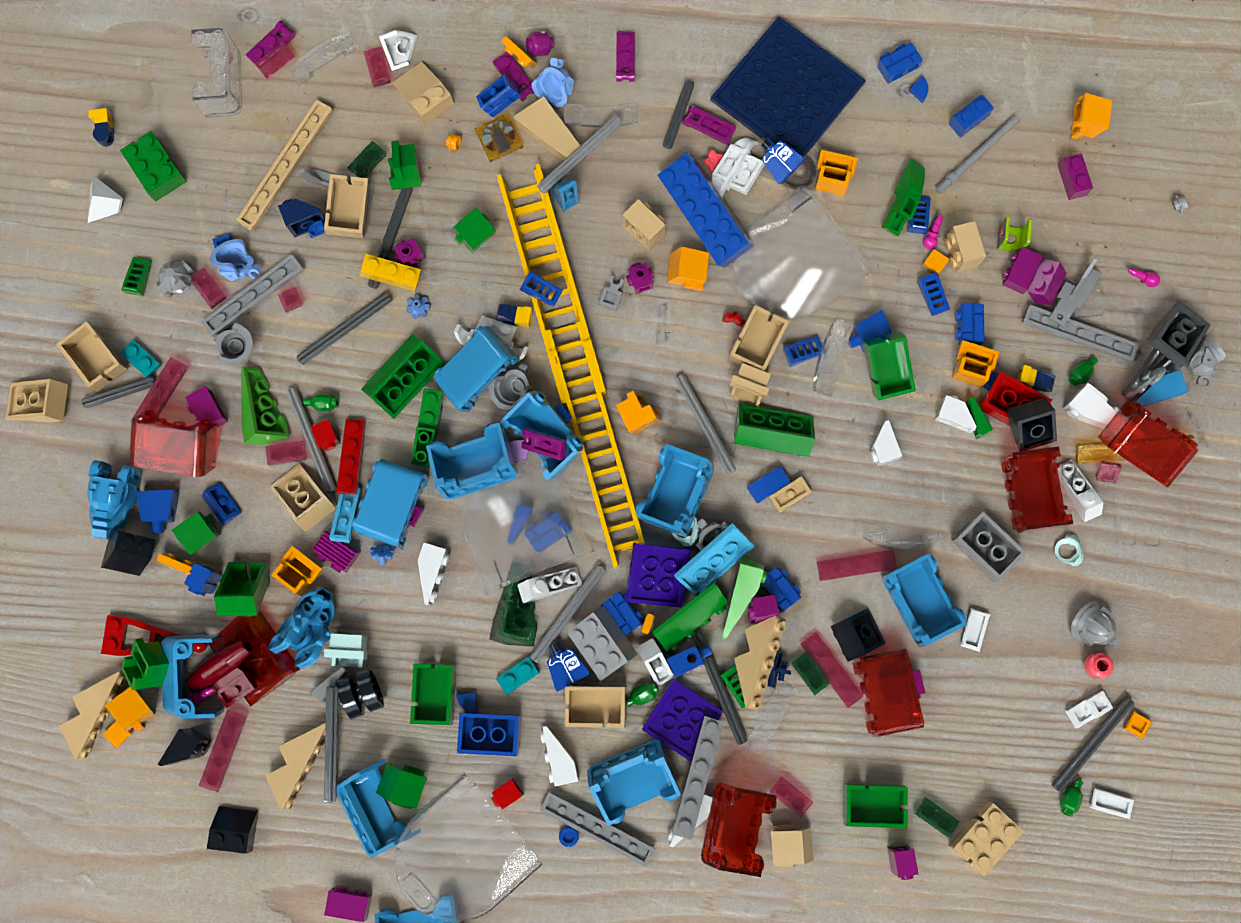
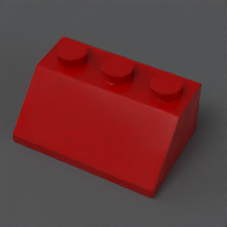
[979,372,1053,426]

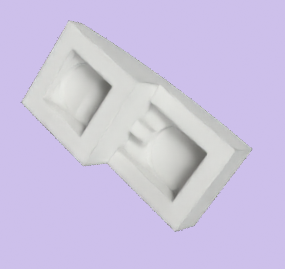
[1065,691,1113,729]

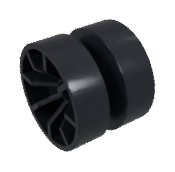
[337,668,384,720]

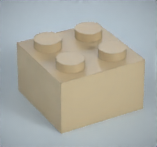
[622,199,666,252]
[944,221,986,273]

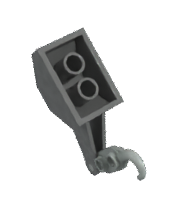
[1122,301,1211,401]

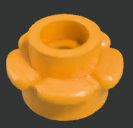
[446,133,461,151]

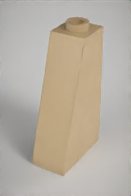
[513,96,580,161]

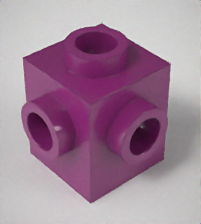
[394,238,425,267]
[626,262,654,294]

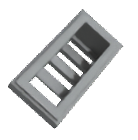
[310,667,349,702]

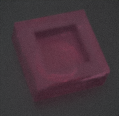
[278,287,304,313]
[1095,461,1122,484]

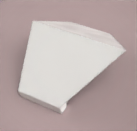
[379,30,417,71]
[88,177,123,223]

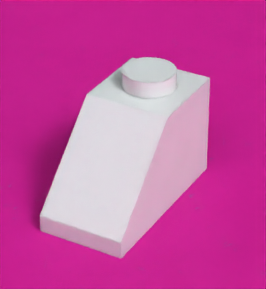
[935,395,977,433]
[870,420,902,467]
[636,638,674,686]

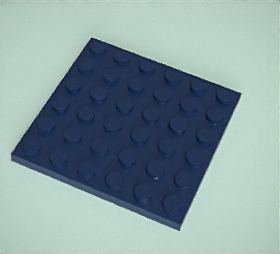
[710,16,866,156]

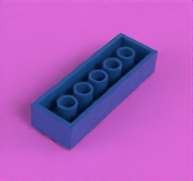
[657,152,754,268]

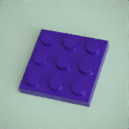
[625,543,691,608]
[642,679,723,762]

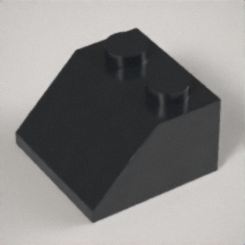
[1008,398,1057,452]
[101,530,156,576]
[830,608,886,662]
[158,728,211,766]
[207,806,258,854]

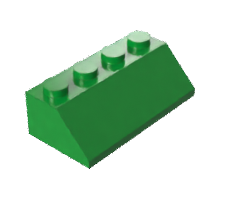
[361,334,445,419]
[734,403,815,457]
[652,583,728,652]

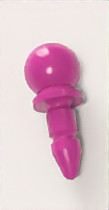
[923,214,943,249]
[1128,268,1160,287]
[184,687,214,707]

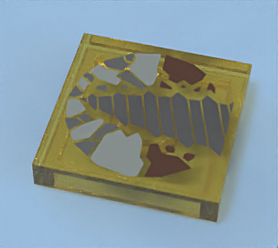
[474,114,523,162]

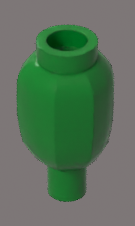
[1068,357,1098,386]
[303,393,339,411]
[626,682,660,707]
[1060,779,1083,817]

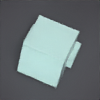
[324,634,368,668]

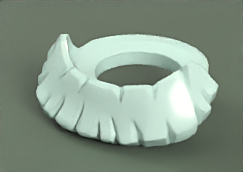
[671,518,699,547]
[1054,534,1084,566]

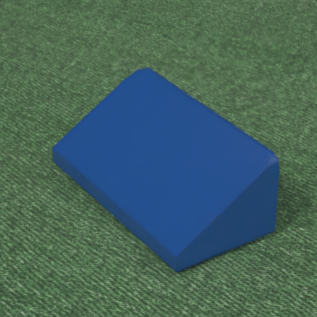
[202,482,242,526]

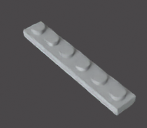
[201,254,304,337]
[1022,305,1139,363]
[672,716,724,840]
[540,792,655,867]

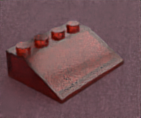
[208,609,300,707]

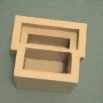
[730,363,771,406]
[771,824,813,867]

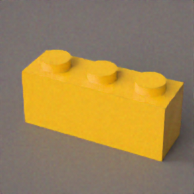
[359,253,421,292]

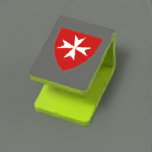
[997,216,1032,252]

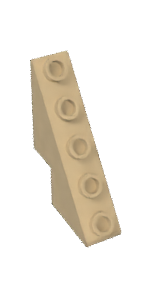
[734,615,787,710]
[59,671,126,759]
[265,723,325,810]

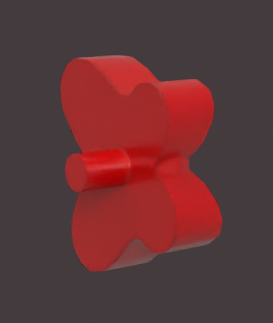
[722,311,745,327]

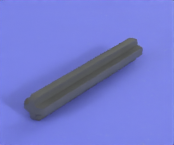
[663,80,694,149]
[81,376,156,408]

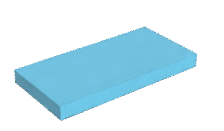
[674,523,755,597]

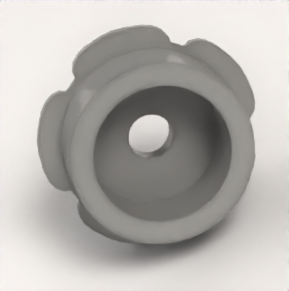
[1172,195,1188,213]

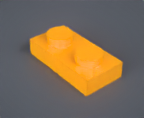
[501,36,537,69]
[156,552,195,575]

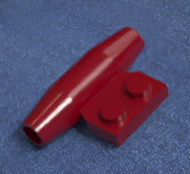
[186,639,258,709]

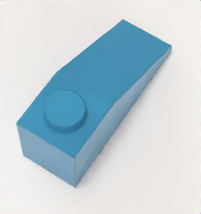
[551,178,579,212]
[1126,369,1189,412]

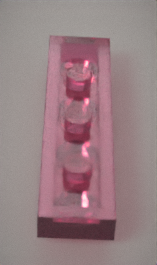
[130,357,189,432]
[816,550,897,581]
[800,632,864,708]
[198,710,247,792]

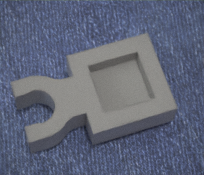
[598,275,625,311]

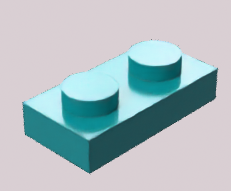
[120,340,162,377]
[496,657,539,695]

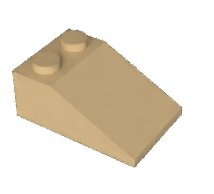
[392,62,454,125]
[5,379,68,422]
[269,463,336,533]

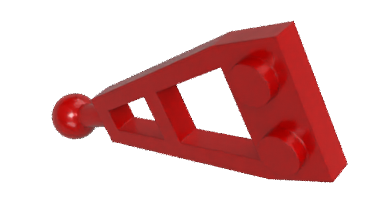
[101,615,207,656]

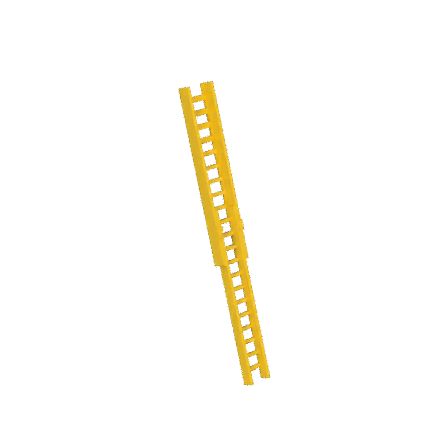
[496,163,645,569]

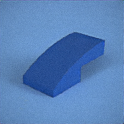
[747,466,792,504]

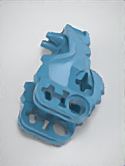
[87,460,141,540]
[268,587,335,669]

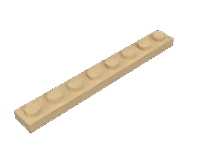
[236,99,333,232]

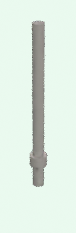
[935,116,1019,194]

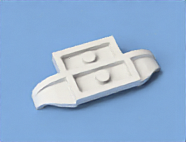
[712,138,765,198]
[454,316,528,361]

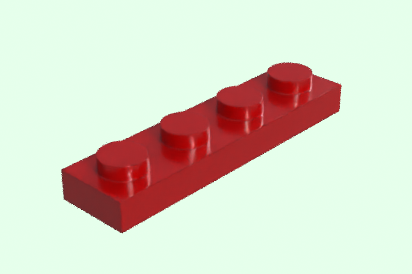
[336,419,366,495]

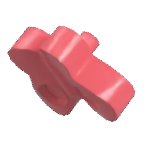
[702,150,724,174]

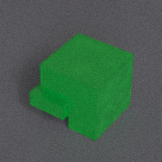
[388,140,421,190]
[453,208,496,253]
[172,511,221,555]
[121,638,169,690]
[376,763,427,809]

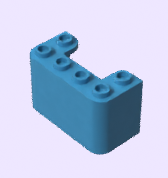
[426,422,517,499]
[636,444,714,537]
[352,459,429,550]
[882,554,967,647]

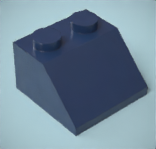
[278,199,325,237]

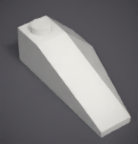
[1064,383,1145,441]

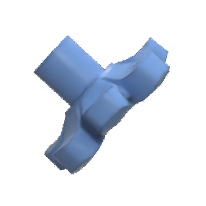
[406,295,430,319]
[370,544,395,565]

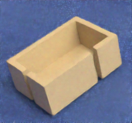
[324,174,370,239]
[729,305,790,371]
[56,321,128,392]
[565,687,626,728]
[949,801,1024,877]

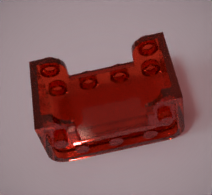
[1098,400,1199,488]
[129,410,218,477]
[1001,446,1073,533]
[852,648,924,737]
[701,783,777,877]

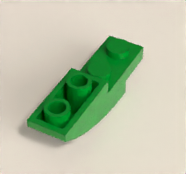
[881,159,925,237]
[411,388,443,467]

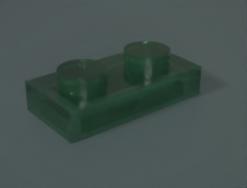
[347,141,387,178]
[790,652,830,696]
[914,797,960,838]

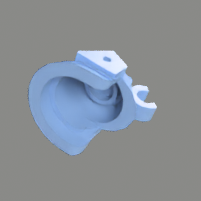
[531,58,575,107]
[210,239,261,281]

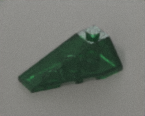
[489,562,537,647]

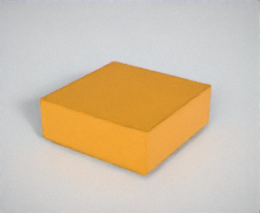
[922,249,949,275]
[641,614,655,635]
[1123,711,1152,739]
[103,721,132,748]

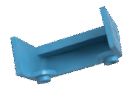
[161,634,224,719]
[336,759,420,857]

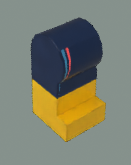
[88,108,114,147]
[496,304,533,328]
[1017,365,1056,392]

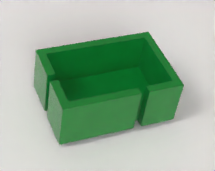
[120,130,187,202]
[863,331,916,401]
[214,562,270,617]
[410,664,456,725]
[843,784,908,828]

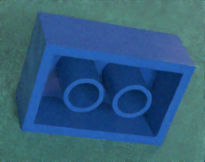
[457,713,521,757]

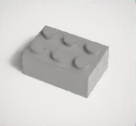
[952,512,1027,582]
[567,606,638,681]

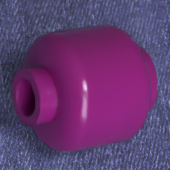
[526,31,554,57]

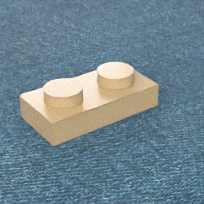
[769,476,812,513]

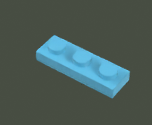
[329,488,362,543]

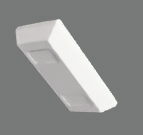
[960,608,990,652]
[1090,788,1134,819]

